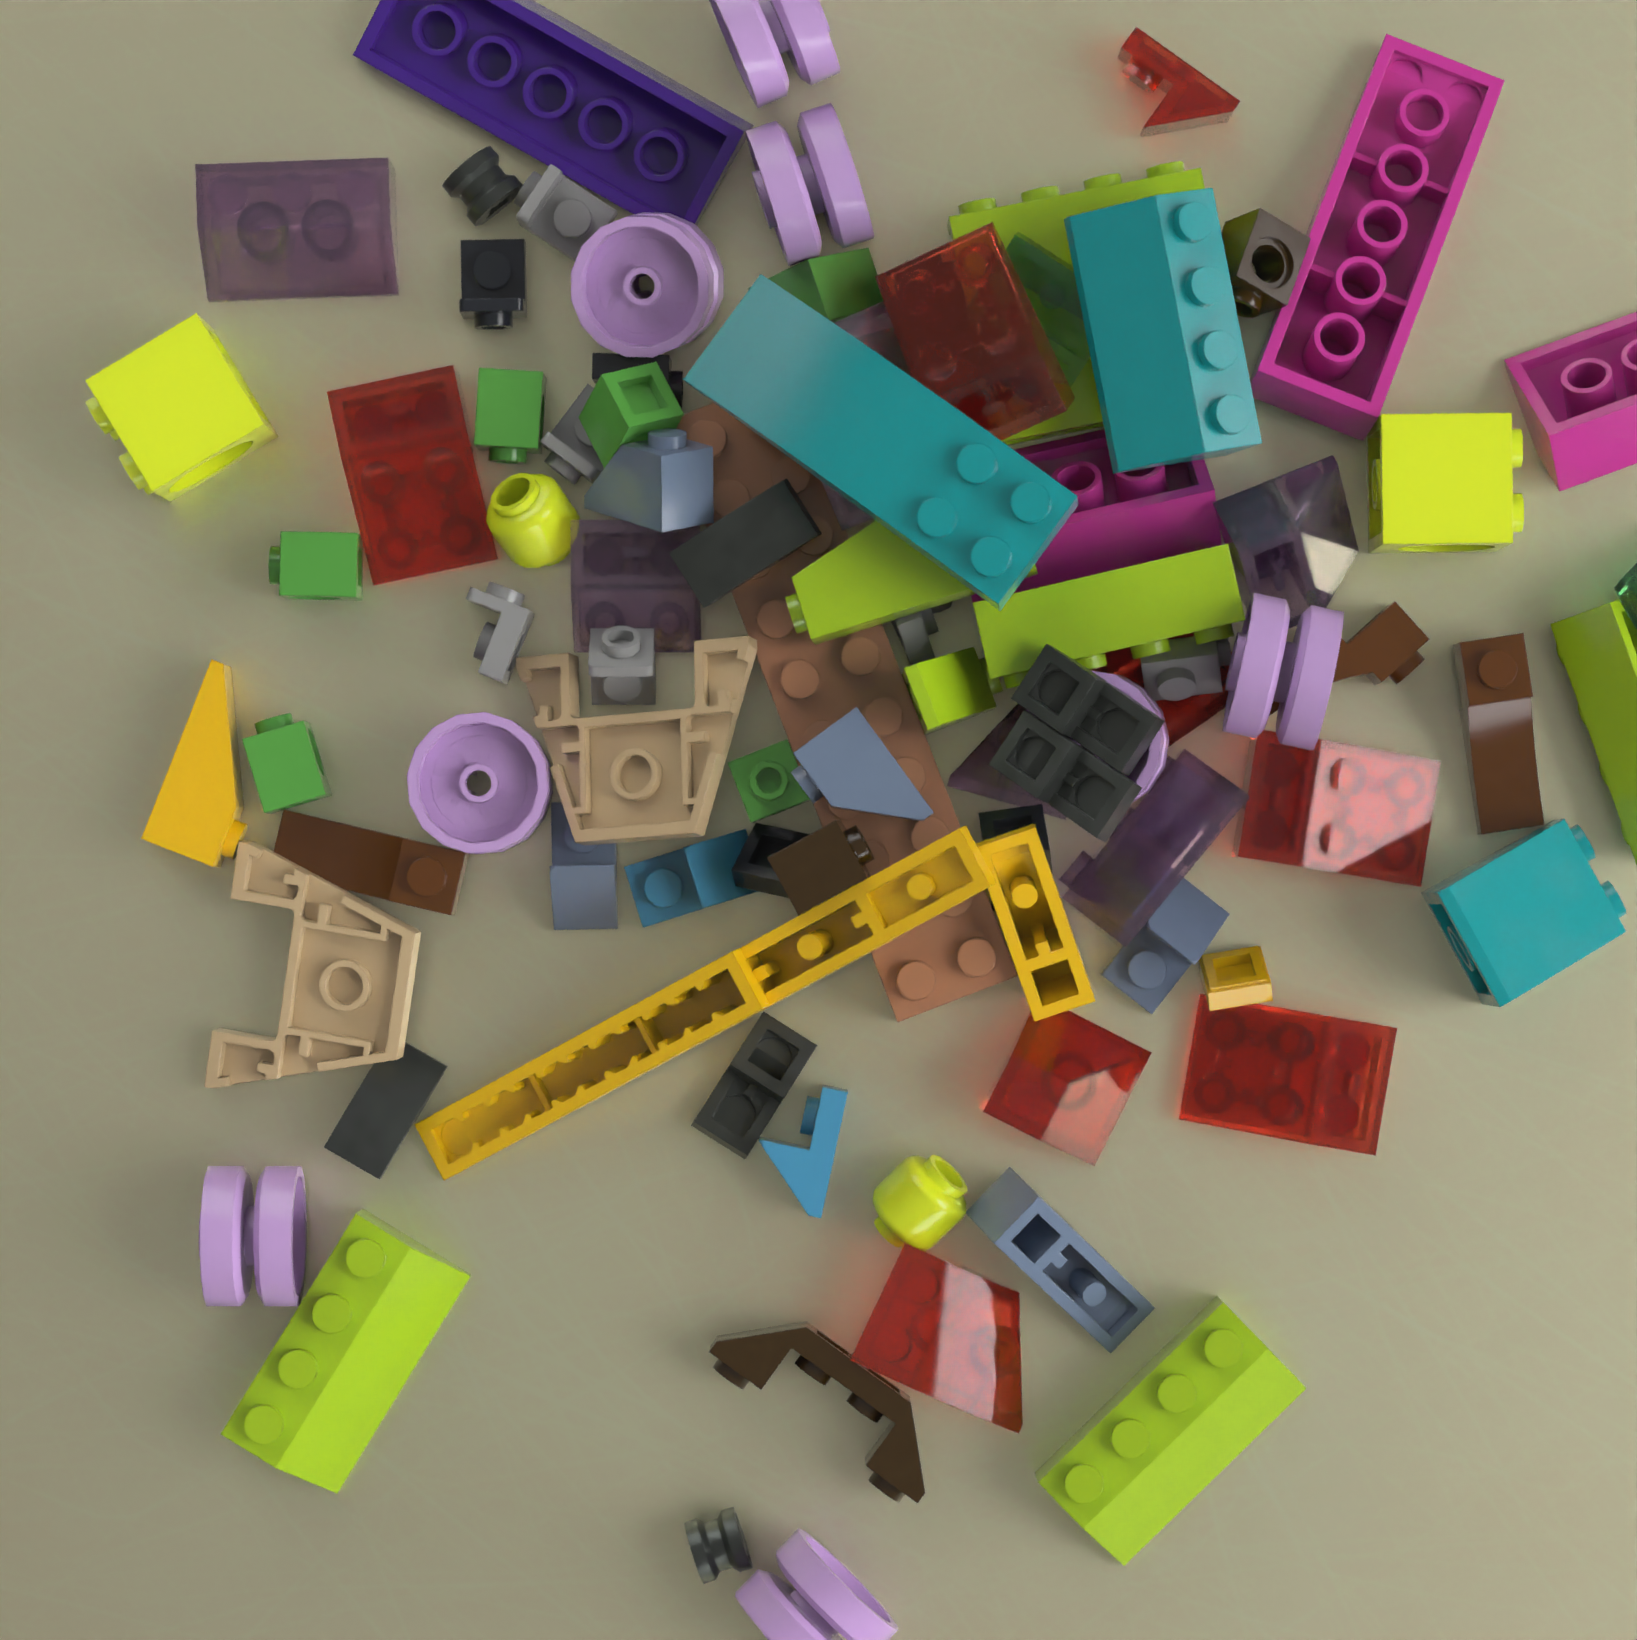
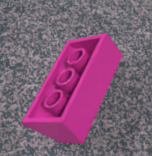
[1504,312,1637,492]
[971,429,1222,603]

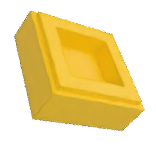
[1198,946,1273,1011]

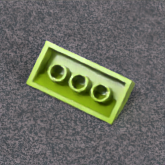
[973,544,1246,689]
[1550,593,1637,865]
[221,1209,471,1493]
[1035,1296,1306,1566]

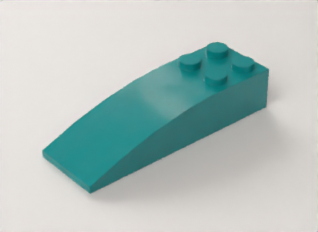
[683,274,1078,611]

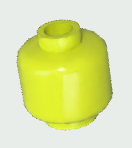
[486,473,581,568]
[873,1154,967,1250]

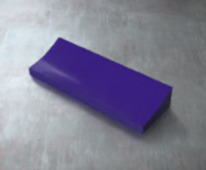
[353,0,754,226]

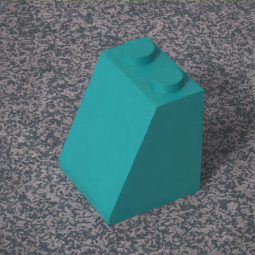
[1421,819,1627,1007]

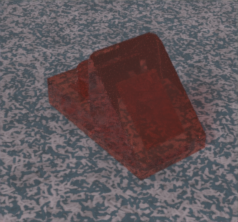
[1117,27,1240,137]

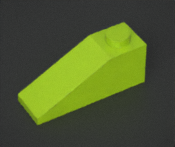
[902,647,1003,736]

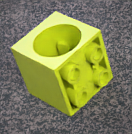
[85,313,279,502]
[1367,413,1524,554]

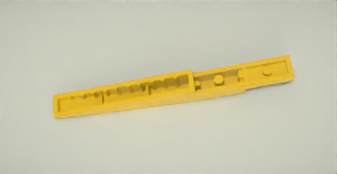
[414,826,997,1181]

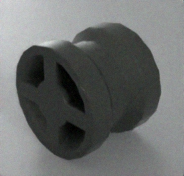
[442,146,523,227]
[684,1507,753,1584]

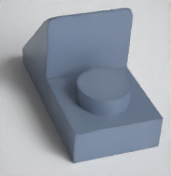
[549,802,618,930]
[1101,875,1229,1014]

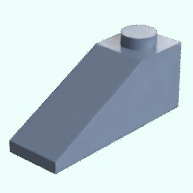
[966,1167,1155,1354]

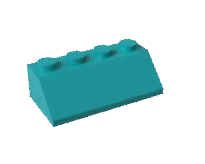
[1064,188,1262,474]

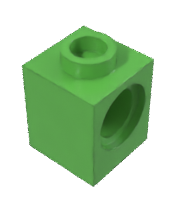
[578,362,684,468]
[474,368,547,464]
[268,531,364,601]
[242,713,332,814]
[727,739,811,824]

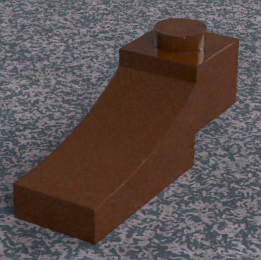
[1269,601,1429,716]
[1453,633,1544,835]
[274,809,469,915]

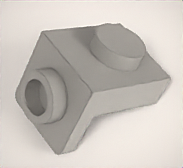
[1140,636,1231,701]

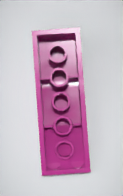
[1250,34,1505,441]

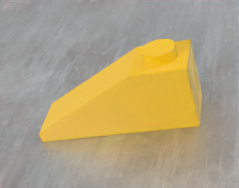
[141,659,248,867]
[976,824,1095,1022]

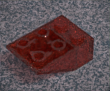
[875,221,1075,440]
[327,365,498,586]
[1231,730,1441,887]
[1178,993,1397,1156]

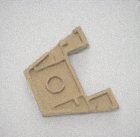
[516,636,757,846]
[204,840,421,1088]

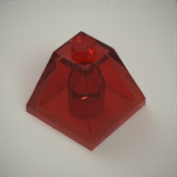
[981,1010,1152,1166]

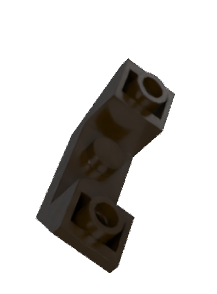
[709,1321,925,1504]

